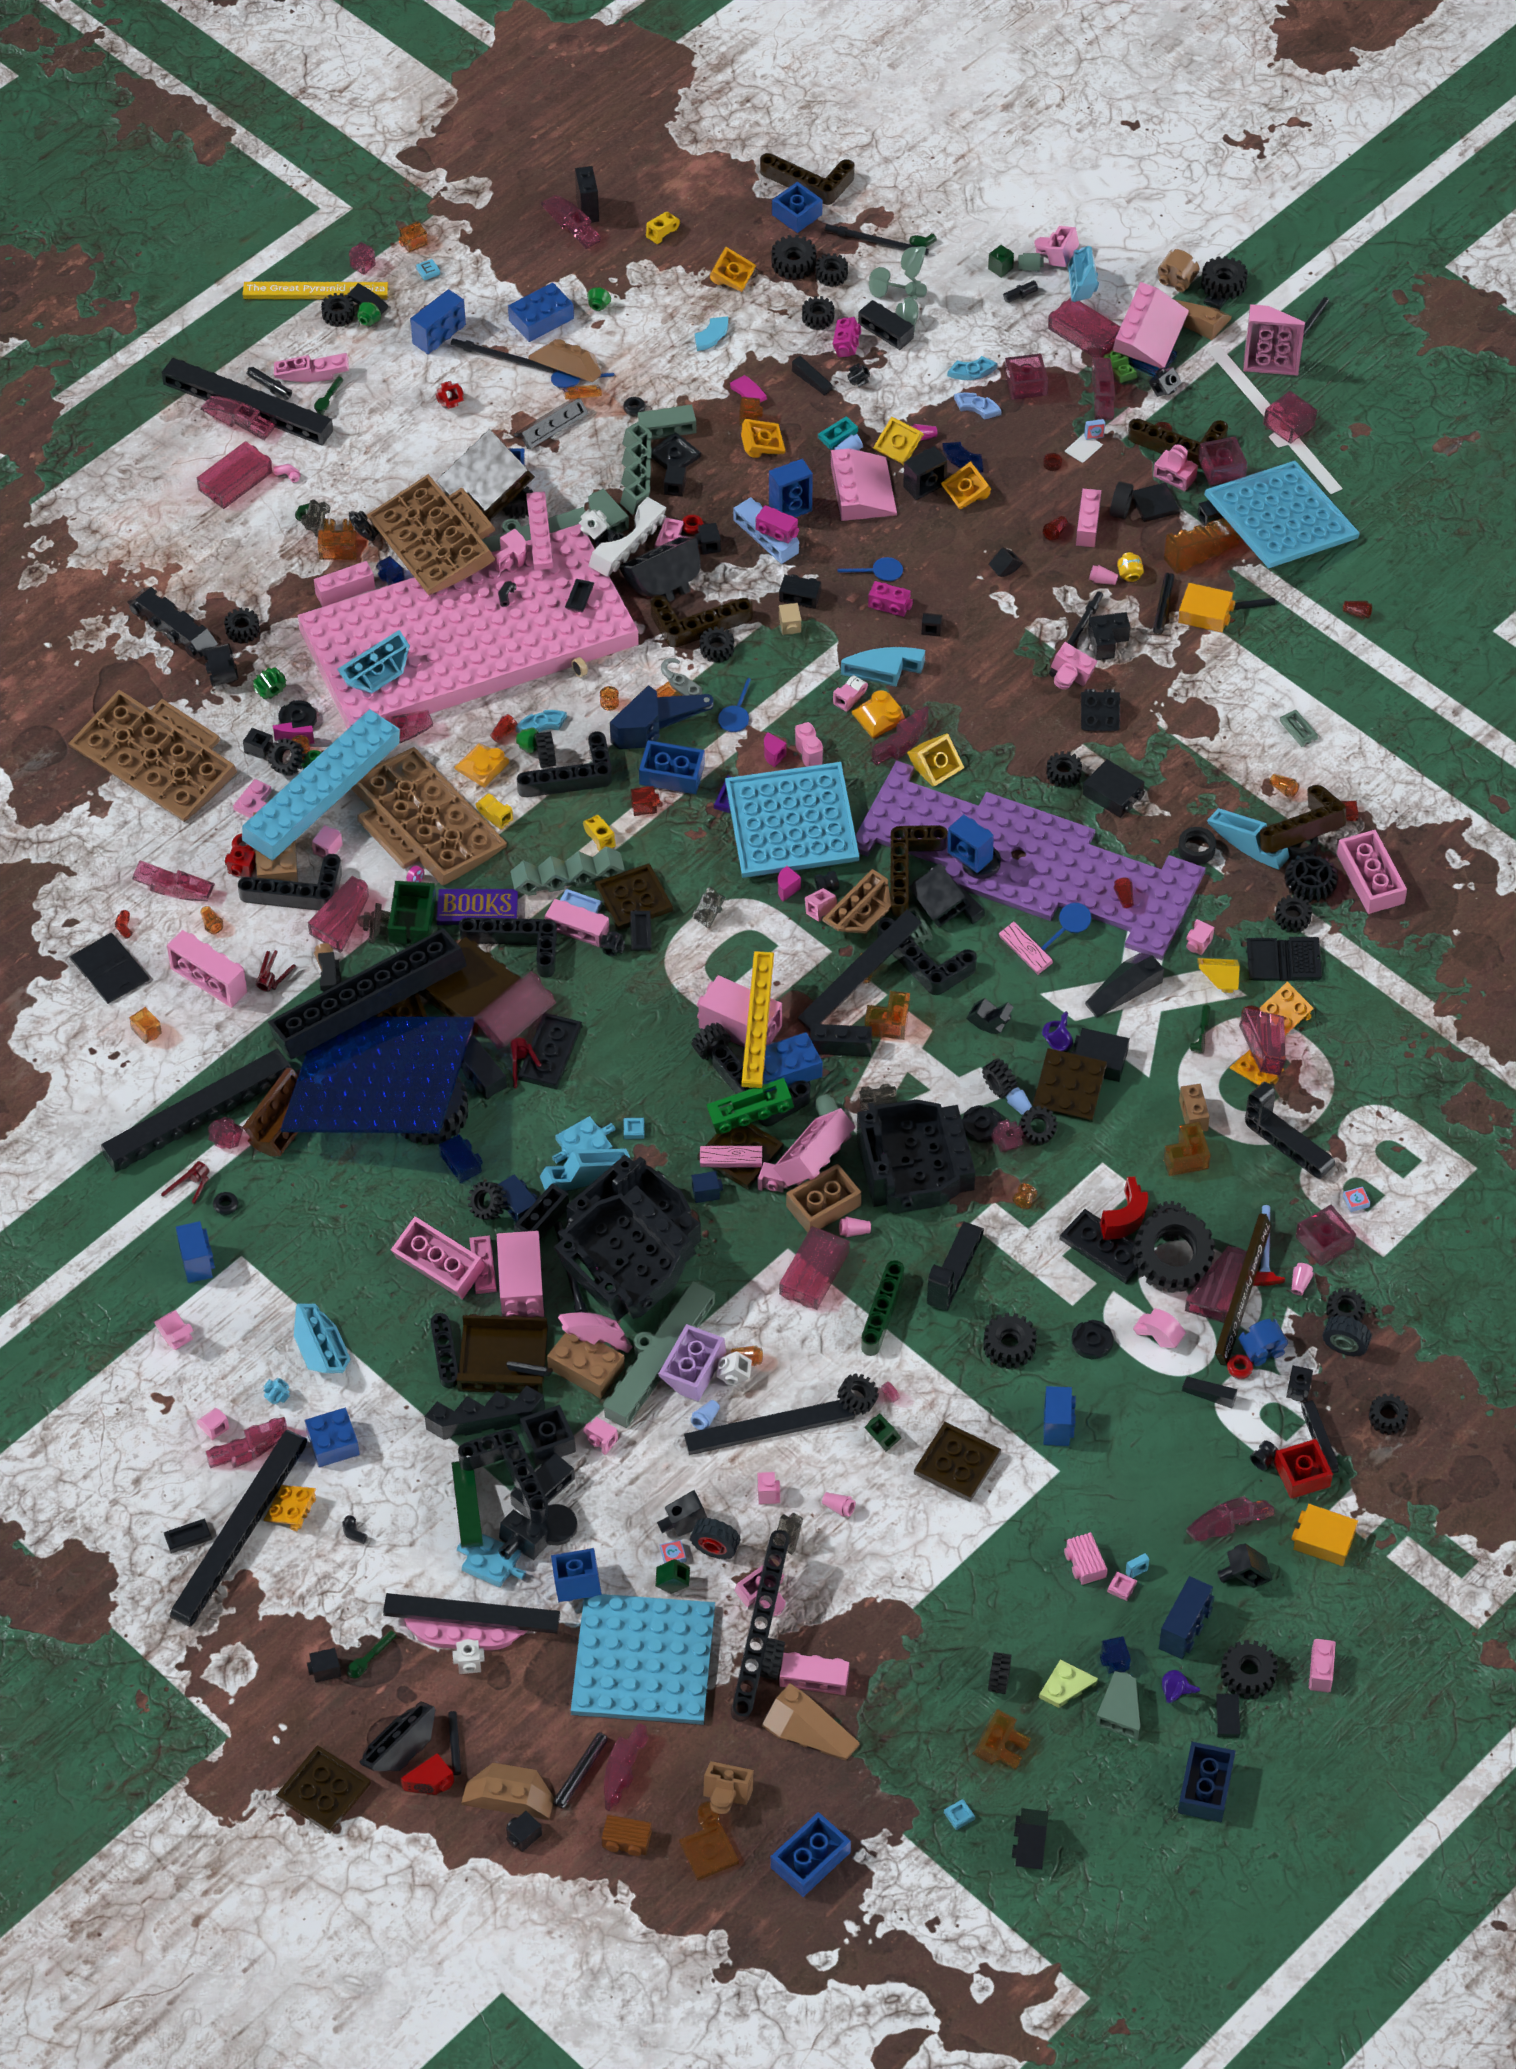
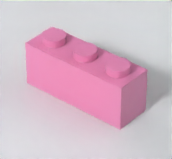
[1076,489,1101,548]
[314,561,375,607]
[545,899,609,947]
[780,1652,849,1696]

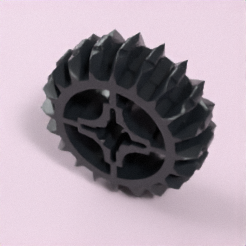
[1284,853,1338,902]

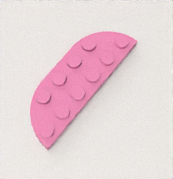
[404,1618,527,1650]

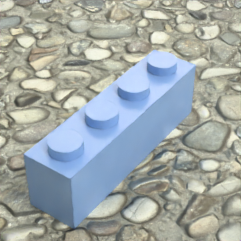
[733,497,799,564]

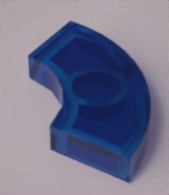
[942,442,984,473]

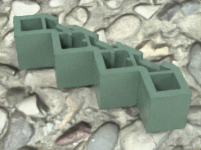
[620,421,652,515]
[510,846,625,896]

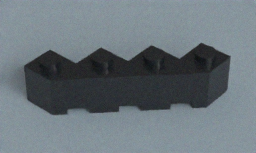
[127,587,218,659]
[424,1385,545,1440]

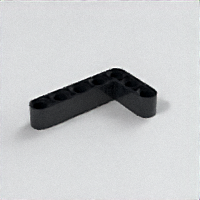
[517,731,612,797]
[238,854,342,911]
[459,917,557,978]
[877,918,977,995]
[712,1045,810,1126]
[1245,1082,1336,1179]
[927,1221,984,1311]
[458,1429,549,1524]

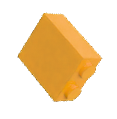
[1178,583,1235,633]
[1291,1504,1358,1566]

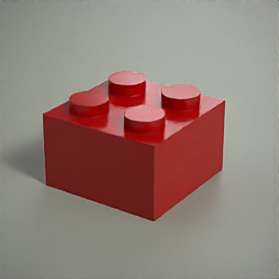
[1274,1439,1333,1499]

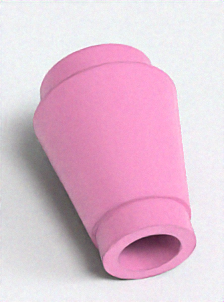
[1089,565,1118,585]
[839,1217,871,1237]
[1291,1263,1314,1296]
[822,1492,856,1517]

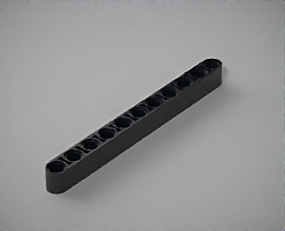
[170,1430,307,1627]

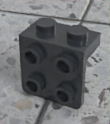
[1080,689,1120,731]

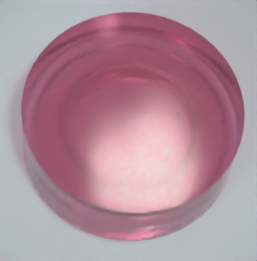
[881,1381,900,1403]

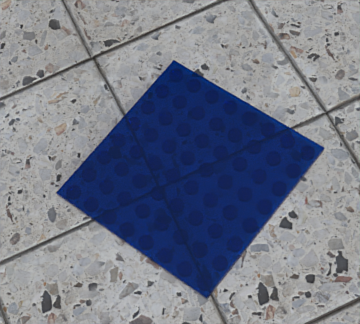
[280,1017,475,1134]

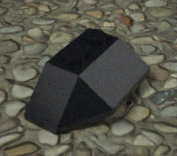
[359,1701,436,1771]

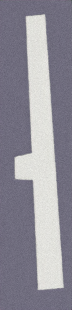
[1207,344,1343,494]

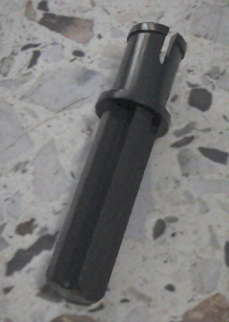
[246,367,292,400]

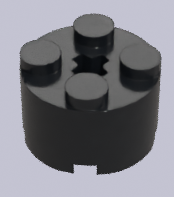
[203,643,239,687]

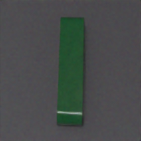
[861,1260,904,1356]
[451,1461,483,1549]

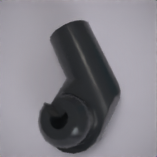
[342,1515,368,1544]

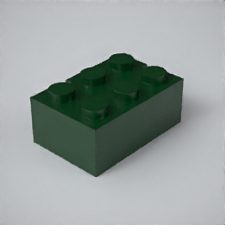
[388,881,436,944]

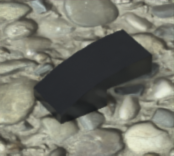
[347,283,388,315]

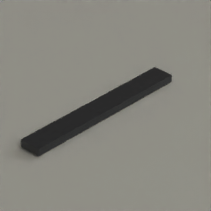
[797,909,922,1032]
[684,1400,855,1455]
[383,1593,561,1634]

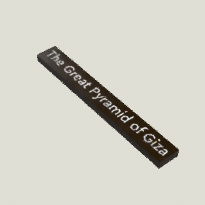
[1215,1213,1272,1366]

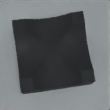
[318,952,341,992]

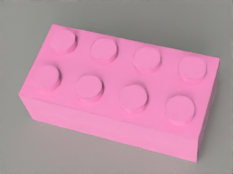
[1337,830,1407,914]
[167,930,247,1008]
[773,1108,855,1186]
[391,1217,486,1299]

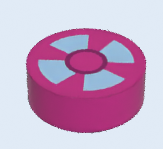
[406,865,425,882]

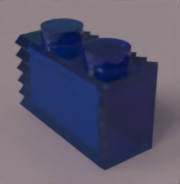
[439,1134,483,1183]

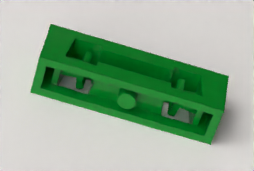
[706,1078,794,1134]

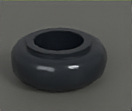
[623,396,646,416]
[213,1192,239,1215]

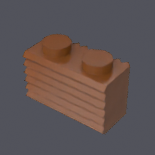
[602,1814,652,1856]

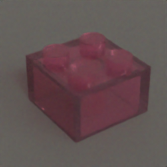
[1004,353,1048,400]
[1263,391,1318,444]
[1198,436,1247,486]
[1295,1204,1356,1266]

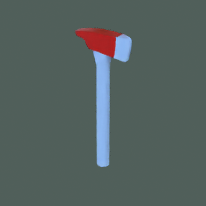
[1253,1205,1285,1286]

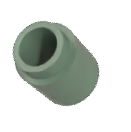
[1018,253,1044,271]
[815,1094,838,1116]

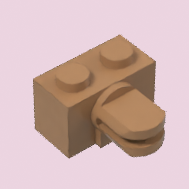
[703,1761,754,1814]

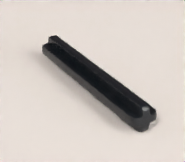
[1153,573,1174,634]
[554,1732,608,1808]

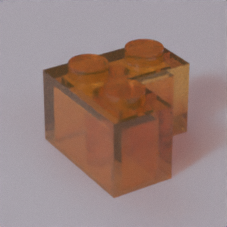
[865,991,910,1040]
[1164,1121,1211,1176]

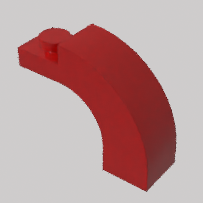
[1100,1176,1148,1240]

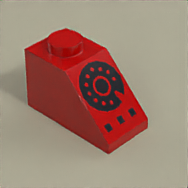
[401,1753,454,1795]

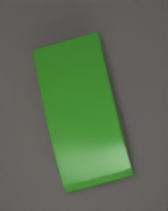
[1104,351,1137,383]

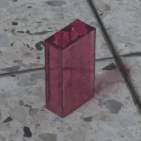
[1048,297,1121,361]
[197,441,272,509]
[473,971,556,1050]
[779,1226,850,1310]

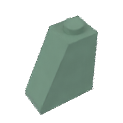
[588,488,629,540]
[1096,1671,1140,1740]

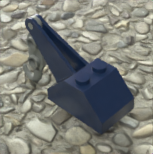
[610,658,713,749]

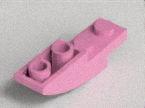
[274,353,349,382]
[558,1312,633,1353]

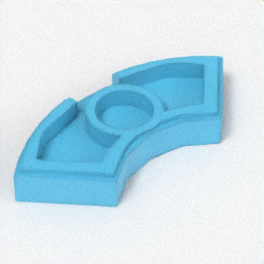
[694,316,728,351]
[947,356,998,380]
[515,710,567,733]

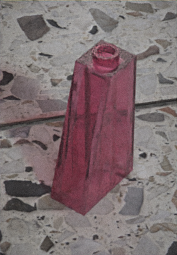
[308,876,369,953]
[1239,1008,1286,1076]
[1185,1246,1247,1323]

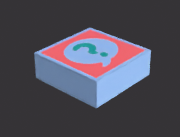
[1084,419,1105,440]
[1343,1187,1370,1212]
[660,1540,686,1563]

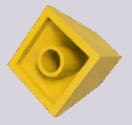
[907,734,964,787]
[1197,958,1240,993]

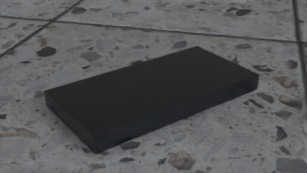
[518,1013,582,1090]
[1059,1209,1139,1284]

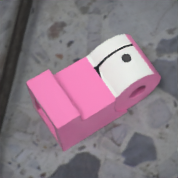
[833,675,868,712]

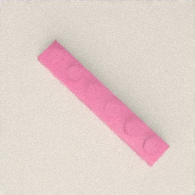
[526,491,553,571]

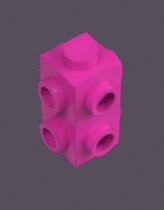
[832,317,861,358]
[756,505,799,544]
[868,581,913,617]

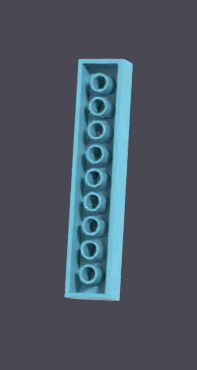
[242,709,400,861]

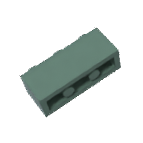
[638,404,696,440]

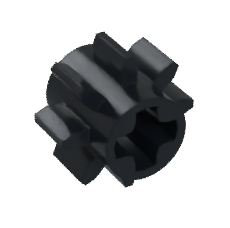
[847,363,870,387]
[600,932,625,957]

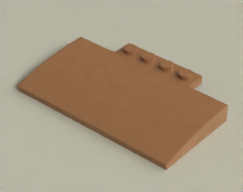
[367,474,495,595]
[68,690,237,822]
[351,747,507,886]

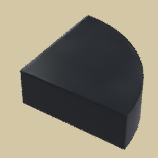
[1204,296,1227,310]

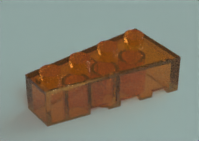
[1164,518,1240,574]

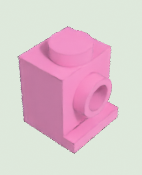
[805,888,837,922]
[1186,919,1214,955]
[758,1162,789,1192]
[583,1417,618,1455]
[757,1472,780,1504]

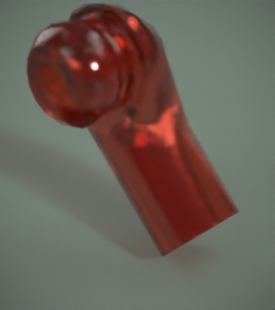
[115,910,133,939]

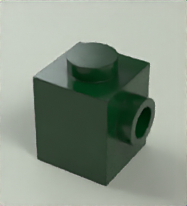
[988,245,1014,278]
[655,1559,690,1594]

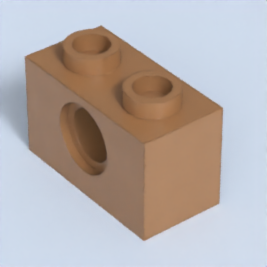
[1179,1083,1210,1133]

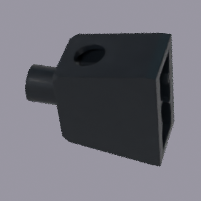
[657,1490,707,1536]

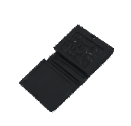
[69,933,150,1004]
[1246,937,1322,981]

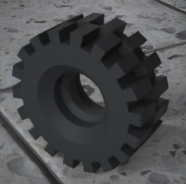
[771,235,816,280]
[1201,256,1248,300]
[983,1313,1037,1369]
[1221,1640,1278,1700]

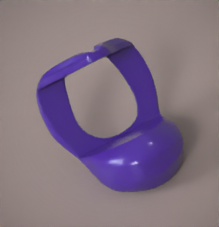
[1042,1011,1073,1052]
[1162,1670,1201,1703]

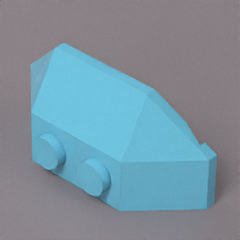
[1068,246,1099,302]
[337,630,410,694]
[294,1304,351,1373]

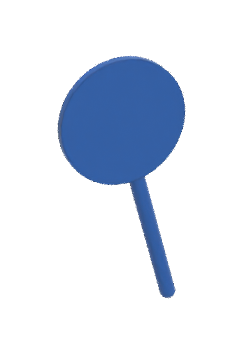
[551,370,615,388]
[837,557,903,581]
[718,678,751,732]
[1041,903,1091,951]

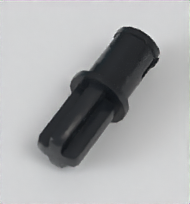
[1003,280,1038,303]

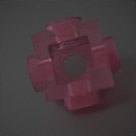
[349,242,376,275]
[208,1117,243,1149]
[992,1119,1023,1153]

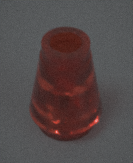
[1042,516,1068,540]
[1343,600,1372,619]
[490,714,518,743]
[1113,877,1134,909]

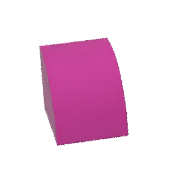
[764,732,786,767]
[778,866,801,902]

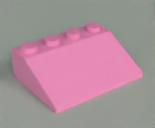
[1113,282,1189,368]
[1243,304,1305,376]
[831,448,897,521]

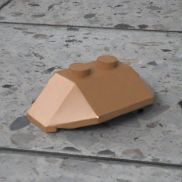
[528,339,601,382]
[822,869,891,934]
[462,1763,554,1820]

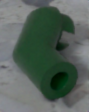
[909,233,937,248]
[295,501,318,521]

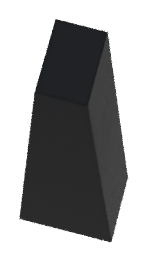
[792,356,833,396]
[953,880,985,925]
[1182,1376,1238,1409]

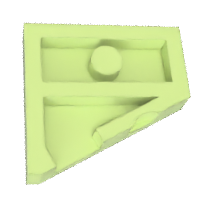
[1039,1660,1098,1708]

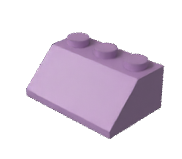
[659,1324,726,1401]

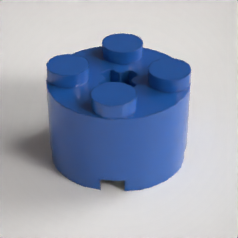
[1239,1319,1288,1366]

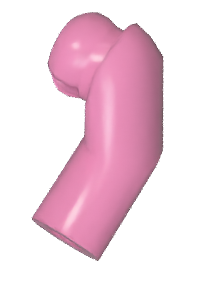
[273,464,301,482]

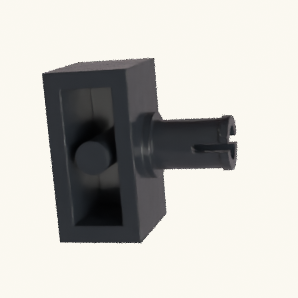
[498,1509,548,1560]
[1217,1543,1272,1588]

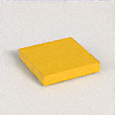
[873,416,924,465]

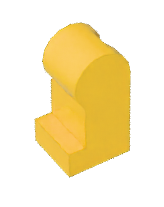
[646,212,680,244]
[475,793,513,830]
[583,815,616,851]

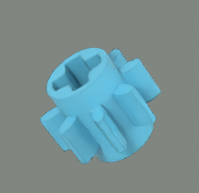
[263,1378,290,1404]

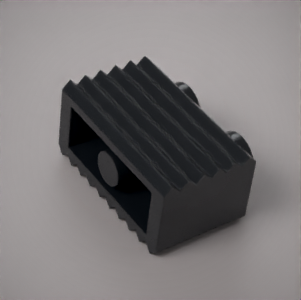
[779,574,821,609]

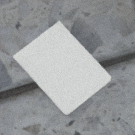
[1065,434,1103,463]

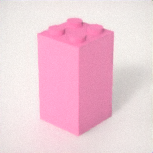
[697,975,782,1048]
[497,1231,544,1317]

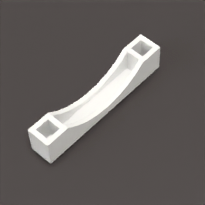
[588,497,666,577]

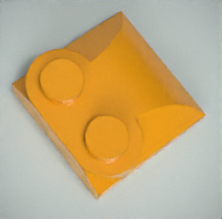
[710,247,756,292]
[741,419,786,458]
[941,461,991,509]
[852,690,905,739]
[454,743,509,788]

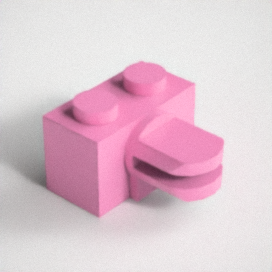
[1034,226,1079,267]
[1153,445,1198,491]
[1051,642,1098,690]
[734,1559,786,1616]

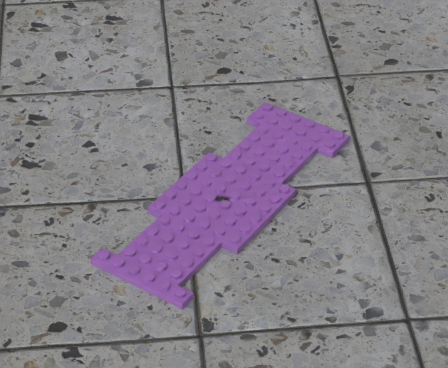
[855,760,1206,960]

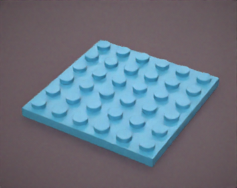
[1204,461,1360,569]
[725,762,859,878]
[571,1594,715,1725]

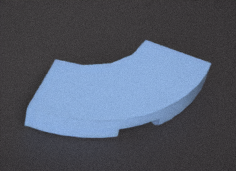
[954,392,1002,420]

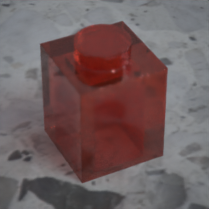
[631,786,660,816]

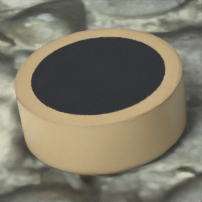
[572,657,588,677]

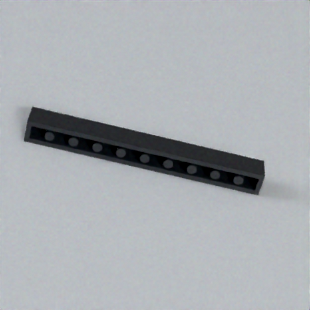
[162,358,333,446]
[101,1048,291,1173]

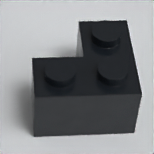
[1088,612,1131,660]
[1012,1808,1049,1870]

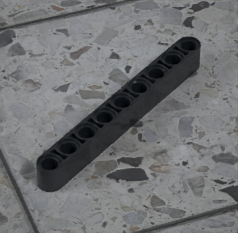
[731,1530,789,1722]

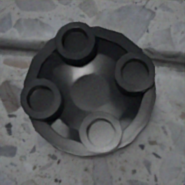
[349,510,379,541]

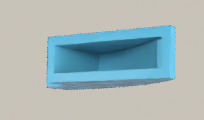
[841,647,925,687]
[1207,808,1290,870]
[540,1149,631,1191]

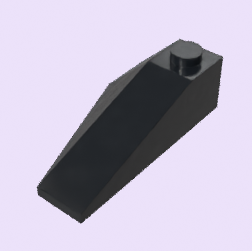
[1085,953,1164,1018]

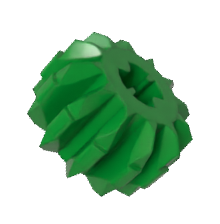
[253,667,287,699]

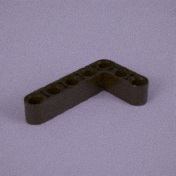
[760,153,855,205]
[1128,418,1228,470]
[650,596,753,648]
[1260,785,1346,853]
[890,825,948,917]

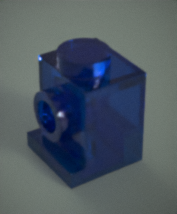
[376,556,405,586]

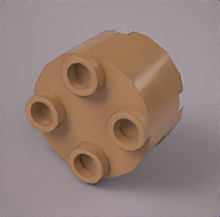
[1158,249,1200,293]

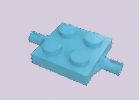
[552,1116,615,1164]
[457,1534,526,1588]

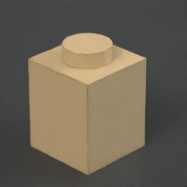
[779,603,801,635]

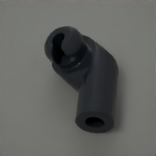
[498,581,517,607]

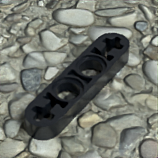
[431,1313,458,1388]
[1301,1400,1339,1474]

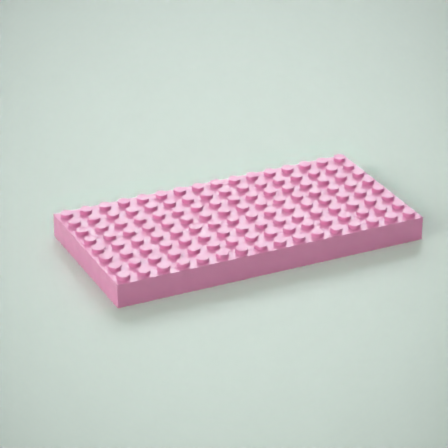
[298,524,639,729]

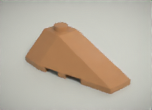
[1174,299,1232,340]
[762,1683,860,1761]

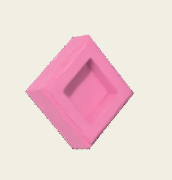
[1107,1572,1137,1601]

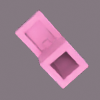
[494,529,527,573]
[1133,1308,1186,1348]
[154,1310,194,1350]

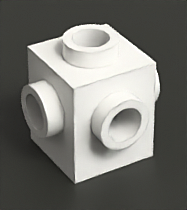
[579,509,610,540]
[717,1351,752,1386]
[453,1639,485,1674]

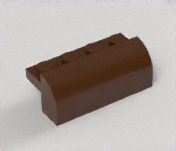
[242,1068,321,1157]

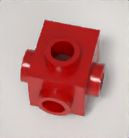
[436,381,464,409]
[225,847,256,877]

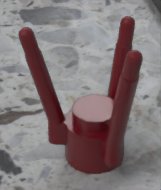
[256,950,296,992]
[510,1037,541,1088]
[161,1161,210,1204]

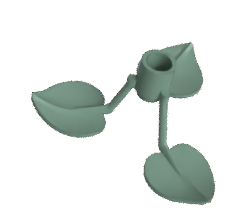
[868,246,927,332]

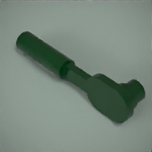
[314,376,343,415]
[1190,1005,1210,1054]
[347,1630,397,1679]

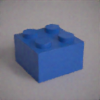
[772,182,823,233]
[947,814,994,873]
[176,1221,215,1283]
[1043,1386,1076,1446]
[305,1407,360,1467]
[551,1548,602,1603]

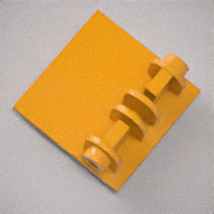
[1258,981,1314,1036]
[1230,1049,1284,1085]
[264,1485,316,1531]

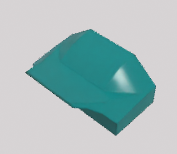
[818,417,858,450]

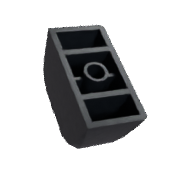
[619,536,701,602]

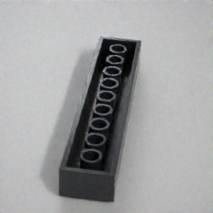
[268,928,467,1060]

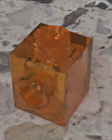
[398,221,428,253]
[739,397,763,426]
[129,1007,162,1044]

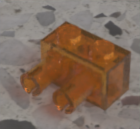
[317,518,358,560]
[972,1709,1031,1769]

